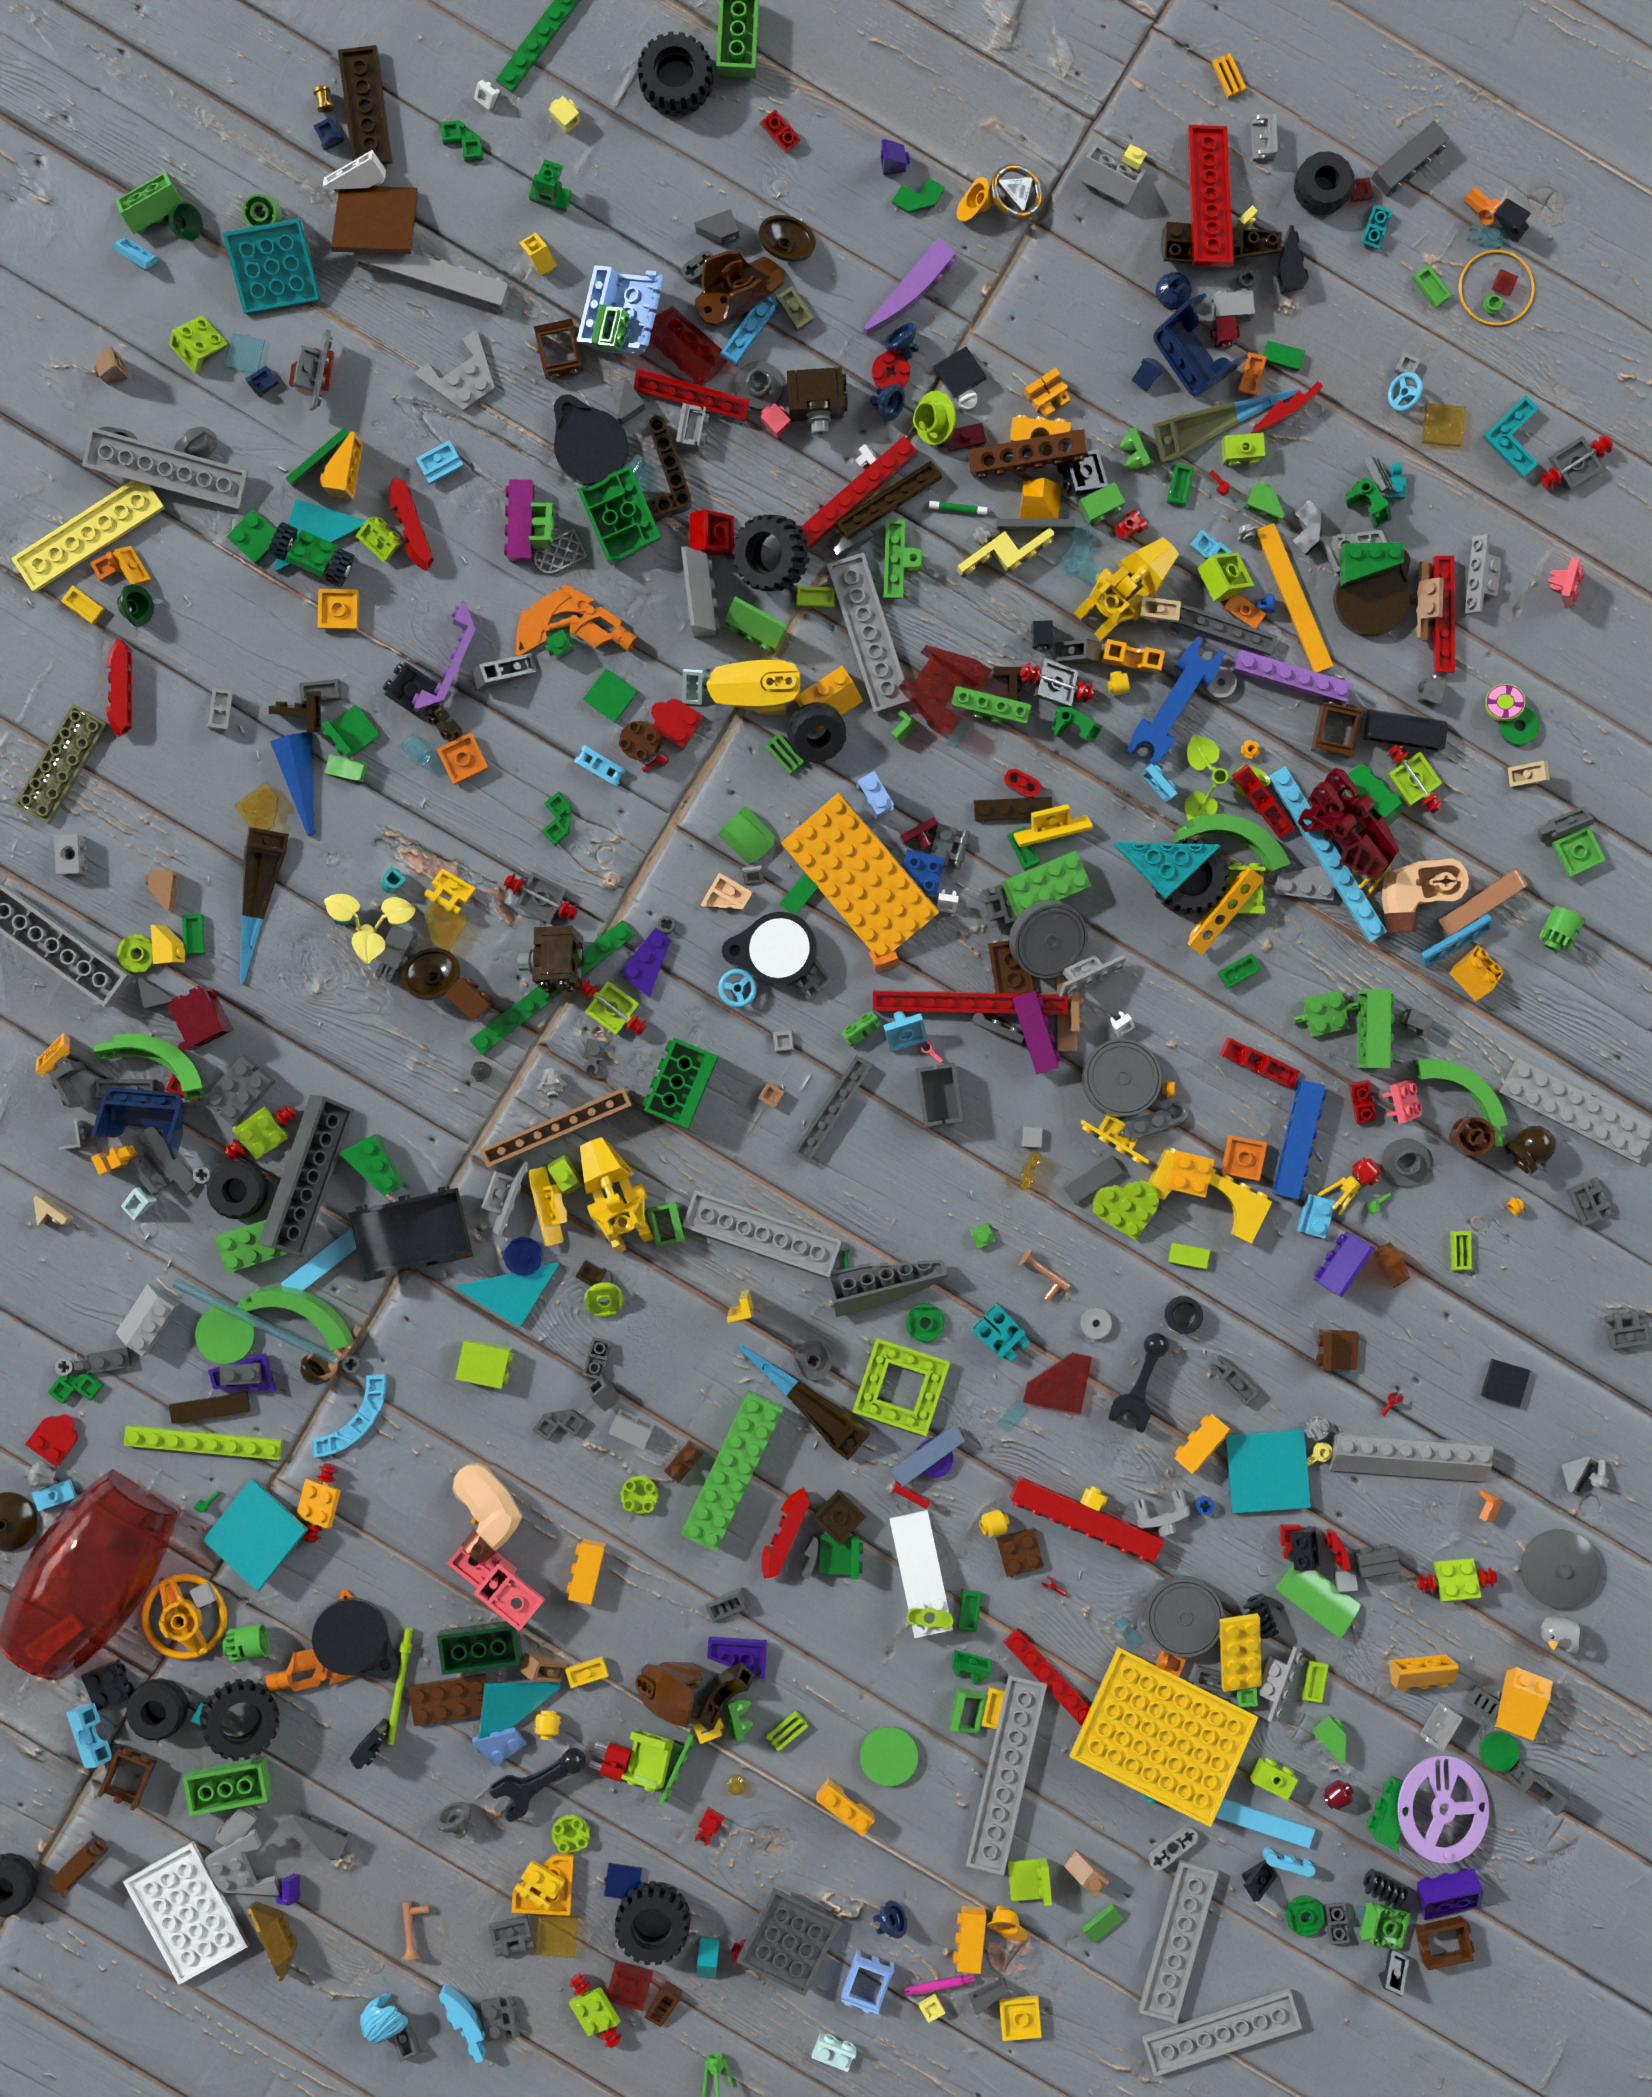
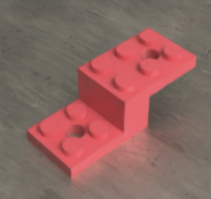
[447,1546,545,1631]

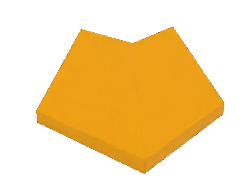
[1019,478,1062,519]

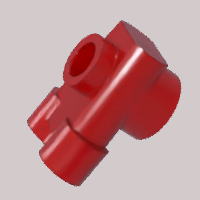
[1115,510,1148,540]

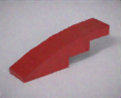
[1250,381,1323,434]
[1232,764,1296,839]
[1219,1037,1300,1089]

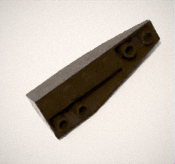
[1161,221,1282,264]

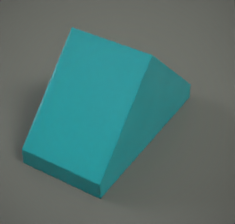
[696,1937,719,1979]

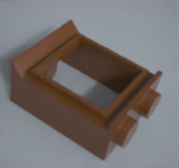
[533,318,584,380]
[1311,700,1363,758]
[97,1746,157,1811]
[49,1835,109,1898]
[1414,1915,1475,1970]

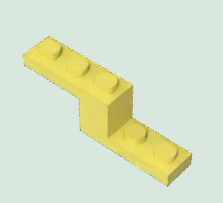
[957,528,1055,576]

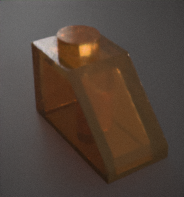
[1374,1242,1410,1288]

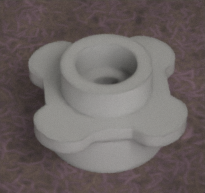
[1238,524,1258,541]

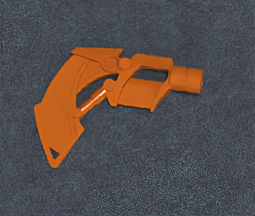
[515,584,638,656]
[266,1589,359,1692]

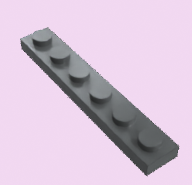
[1167,599,1278,656]
[792,1055,872,1163]

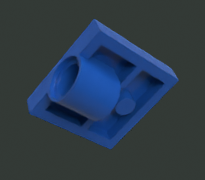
[903,849,945,896]

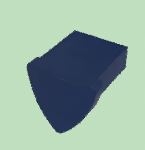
[313,117,344,150]
[1131,358,1162,391]
[245,366,279,398]

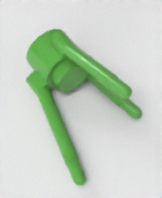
[702,2053,734,2097]

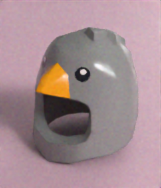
[1540,1616,1580,1654]

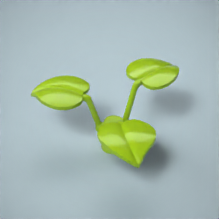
[1184,735,1271,821]

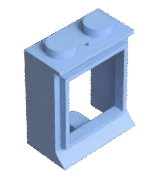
[856,771,894,820]
[841,1949,895,2014]

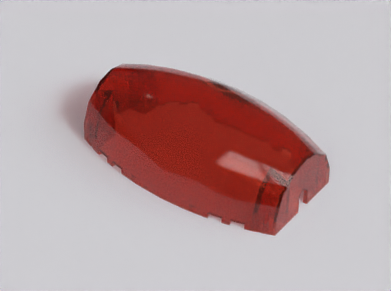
[0,1469,178,1680]

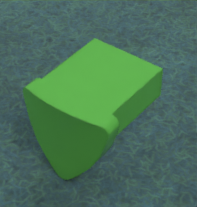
[891,710,917,744]

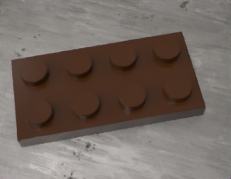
[408,1673,488,1726]

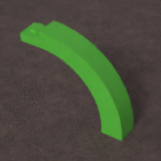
[1172,814,1291,874]
[94,1034,205,1101]
[1413,1059,1508,1147]
[234,1286,354,1351]

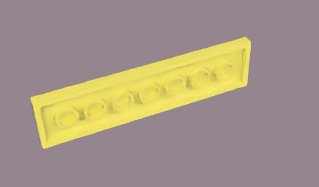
[11,480,165,592]

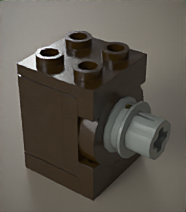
[787,367,848,436]
[517,925,583,993]

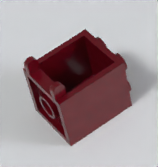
[167,986,234,1051]

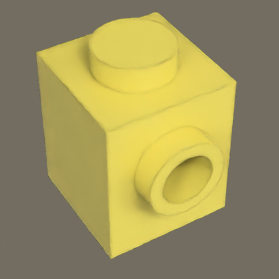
[549,96,581,134]

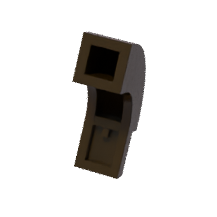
[696,1663,755,1731]

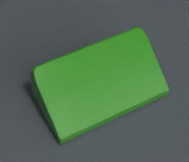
[1082,1903,1124,1943]

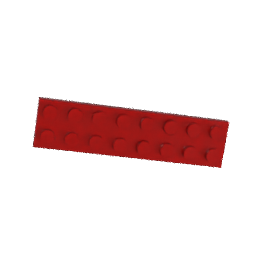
[1187,125,1234,267]

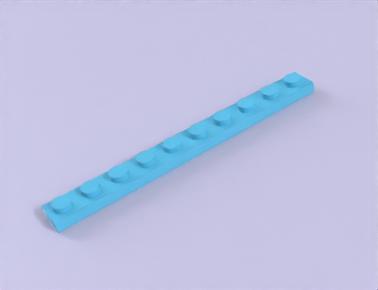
[1268,766,1387,942]

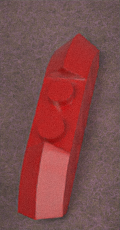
[389,478,434,571]
[106,638,132,737]
[761,1487,810,1579]

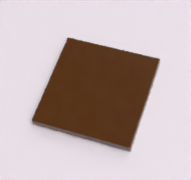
[331,186,418,254]

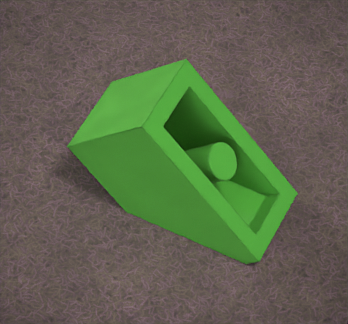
[1243,482,1284,523]
[1311,1715,1346,1765]

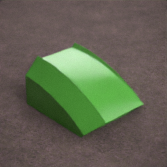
[718,806,775,864]

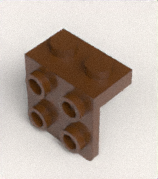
[1316,1329,1359,1372]

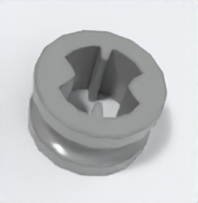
[193,1166,212,1184]
[55,1357,74,1376]

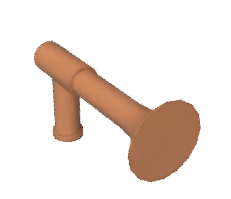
[1019,1249,1070,1302]
[401,1900,430,1960]

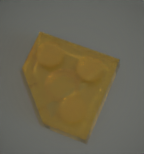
[234,782,279,830]
[424,902,469,952]

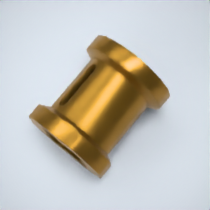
[313,86,334,113]

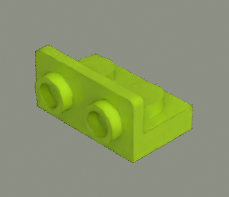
[356,517,404,563]

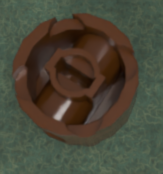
[619,721,663,760]
[1449,1116,1495,1156]

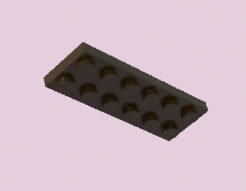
[338,45,393,165]

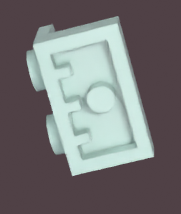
[811,2033,857,2072]

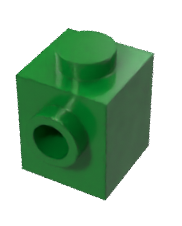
[545,629,574,660]

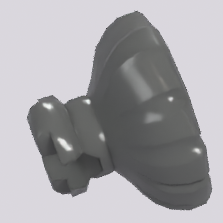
[435,1802,471,1839]

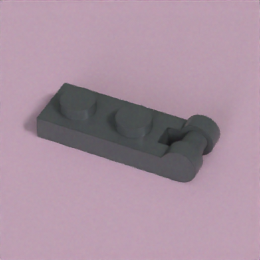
[972,1013,1024,1043]

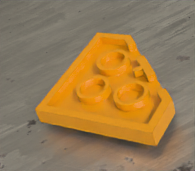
[511,1853,574,1916]

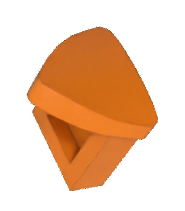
[90,551,123,582]
[868,951,900,974]
[1479,1489,1504,1522]
[1156,1650,1186,1677]

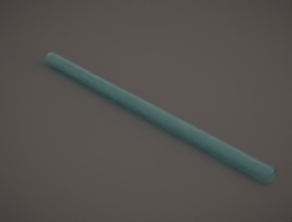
[173,1278,338,1365]

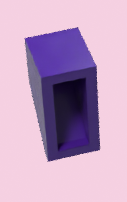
[880,139,910,175]

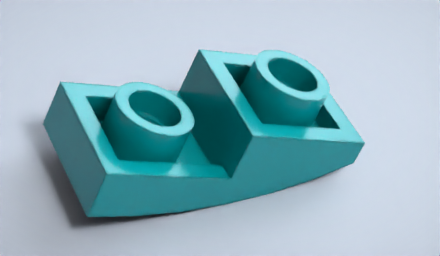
[1360,205,1393,249]

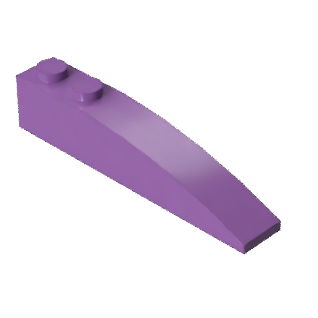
[863,238,956,336]

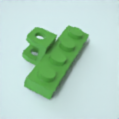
[884,520,923,599]

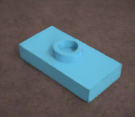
[113,237,158,270]
[32,1479,77,1511]

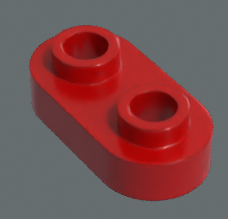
[1004,769,1041,798]

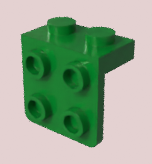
[321,705,379,758]
[819,1534,863,1580]

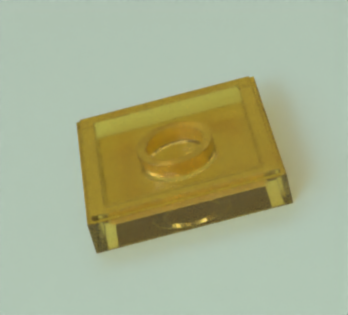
[1422,403,1466,447]
[536,1914,578,1957]

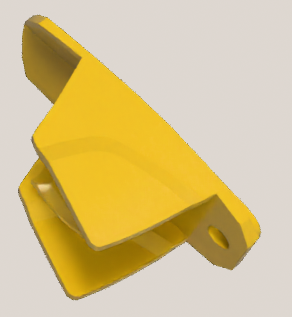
[706,660,800,715]

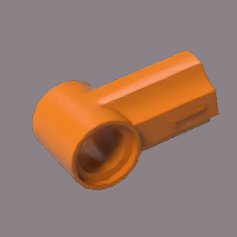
[1464,187,1502,225]

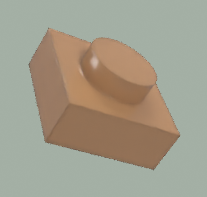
[758,1082,784,1108]

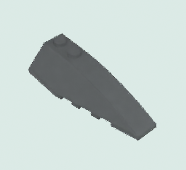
[826,1260,948,1317]

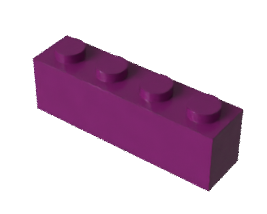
[504,479,535,562]
[1013,991,1061,1075]

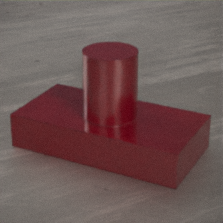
[946,423,987,452]
[899,817,938,850]

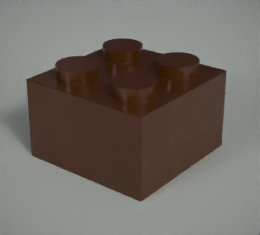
[444,977,495,1022]

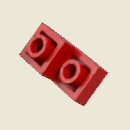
[760,109,801,153]
[1349,1080,1376,1124]
[1325,1528,1351,1571]

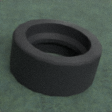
[1165,1296,1203,1334]

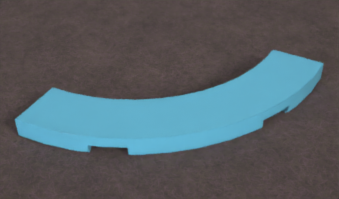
[312,1373,387,1458]

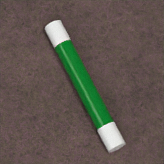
[929,501,987,515]

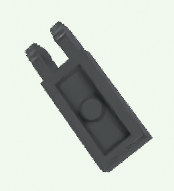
[1209,1355,1260,1406]

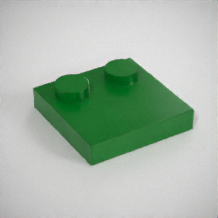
[226,509,276,565]

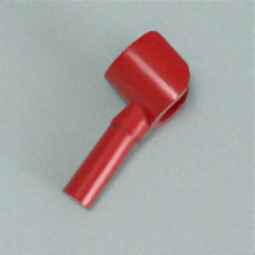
[1209,470,1230,496]
[641,754,669,772]
[1381,1391,1404,1417]
[1042,1576,1066,1597]

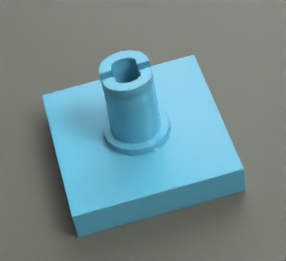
[883,1011,928,1052]

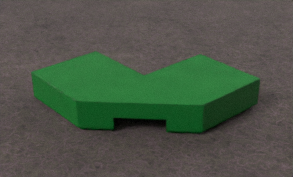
[440,120,484,161]
[892,178,945,213]
[542,791,572,846]
[47,1373,104,1404]

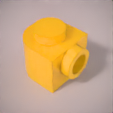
[1107,671,1130,696]
[1080,1486,1108,1511]

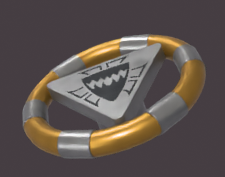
[990,164,1043,219]

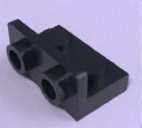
[1291,1526,1320,1571]

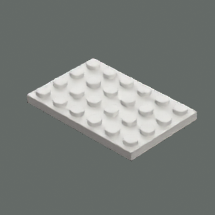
[123,1841,249,1985]

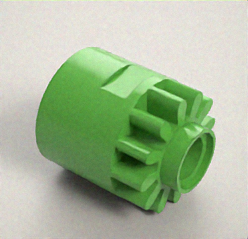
[242,194,284,227]
[1539,906,1585,953]
[223,1623,269,1664]

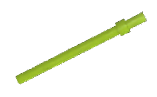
[386,1627,413,1745]

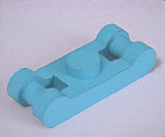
[574,745,626,787]
[1262,1847,1315,1877]

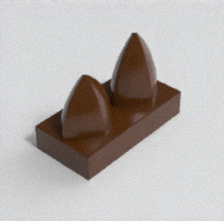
[664,1440,704,1484]

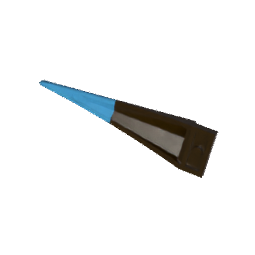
[240,827,289,985]
[738,1345,871,1461]

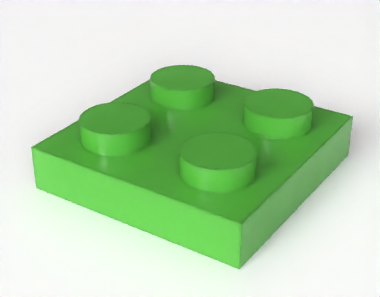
[1552,826,1606,878]

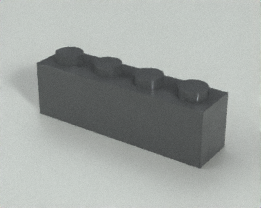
[1371,120,1450,195]

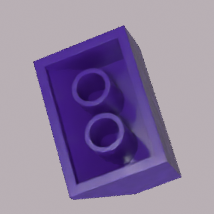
[1314,1232,1375,1297]
[1417,1868,1483,1920]

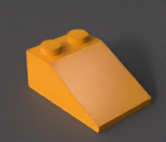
[320,432,363,500]
[1495,1667,1553,1741]

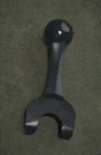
[1108,1333,1169,1433]
[489,1748,586,1822]

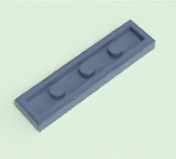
[891,1424,966,1487]

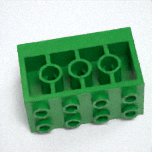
[642,1038,719,1129]

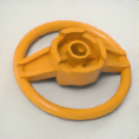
[141,1574,227,1660]

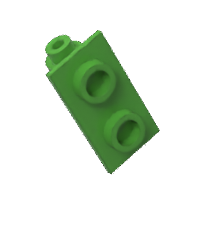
[841,1011,882,1046]

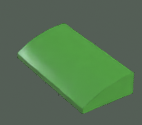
[1275,1564,1361,1639]

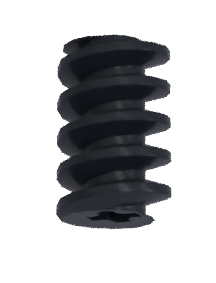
[1243,1594,1279,1639]
[1363,1869,1408,1910]

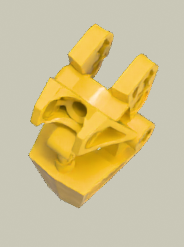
[1074,537,1179,641]
[580,1137,654,1254]

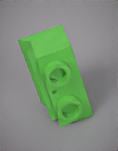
[591,304,630,352]
[529,503,554,549]

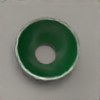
[169,202,203,240]

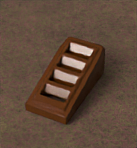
[644,1981,682,2027]

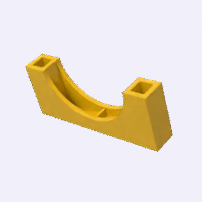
[1148,1148,1272,1244]

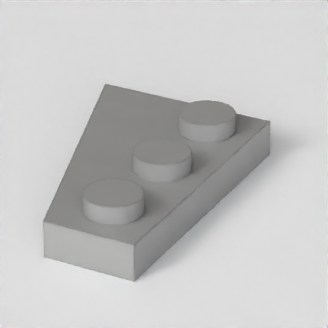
[1320,530,1387,573]
[1274,866,1335,901]

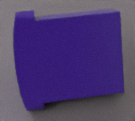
[275,1873,300,1906]

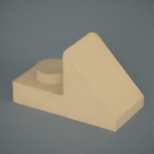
[1140,596,1181,623]
[1508,761,1550,787]
[33,1194,74,1226]

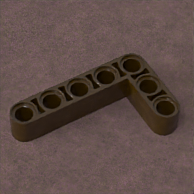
[646,415,692,522]

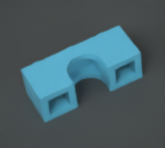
[66,1703,113,1768]

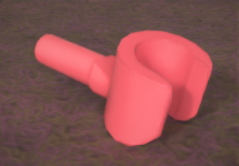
[920,1041,943,1064]

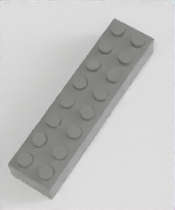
[0,884,134,1008]

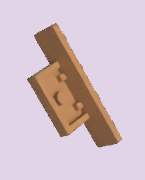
[1416,561,1444,641]
[1057,975,1083,1051]

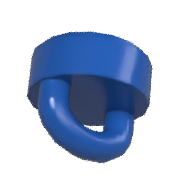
[1256,594,1275,614]

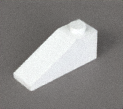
[323,150,386,190]

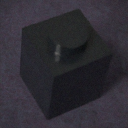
[1031,620,1053,651]

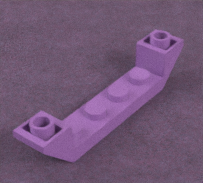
[411,602,476,712]

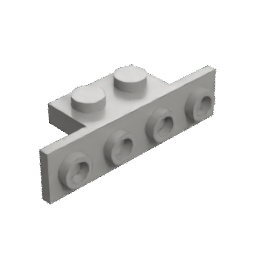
[1464,534,1501,614]
[1059,955,1126,997]
[482,1158,528,1236]
[1257,1646,1303,1722]

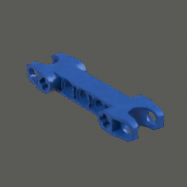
[1126,636,1226,766]

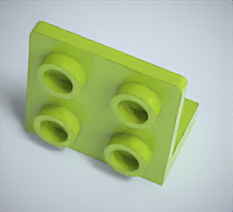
[169,316,228,374]
[1008,1858,1052,1906]

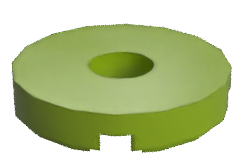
[117,934,154,973]
[584,1282,624,1317]

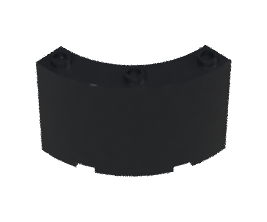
[348,1186,473,1282]

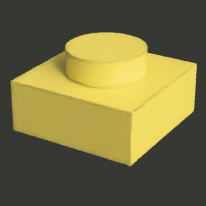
[1121,144,1147,170]
[1235,205,1258,229]
[919,1993,945,2023]

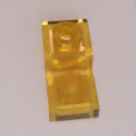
[1018,1150,1041,1191]

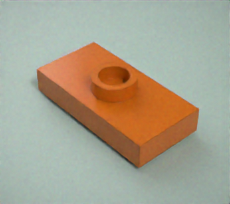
[1237,352,1267,397]
[1222,594,1266,628]

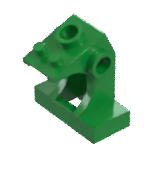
[529,160,572,212]
[1345,477,1392,529]
[1052,707,1104,743]

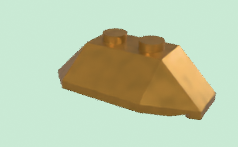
[247,1901,298,1981]

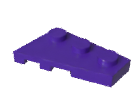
[619,928,671,998]
[208,1353,277,1391]
[707,1637,767,1680]

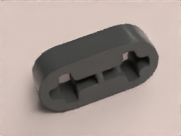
[682,251,713,283]

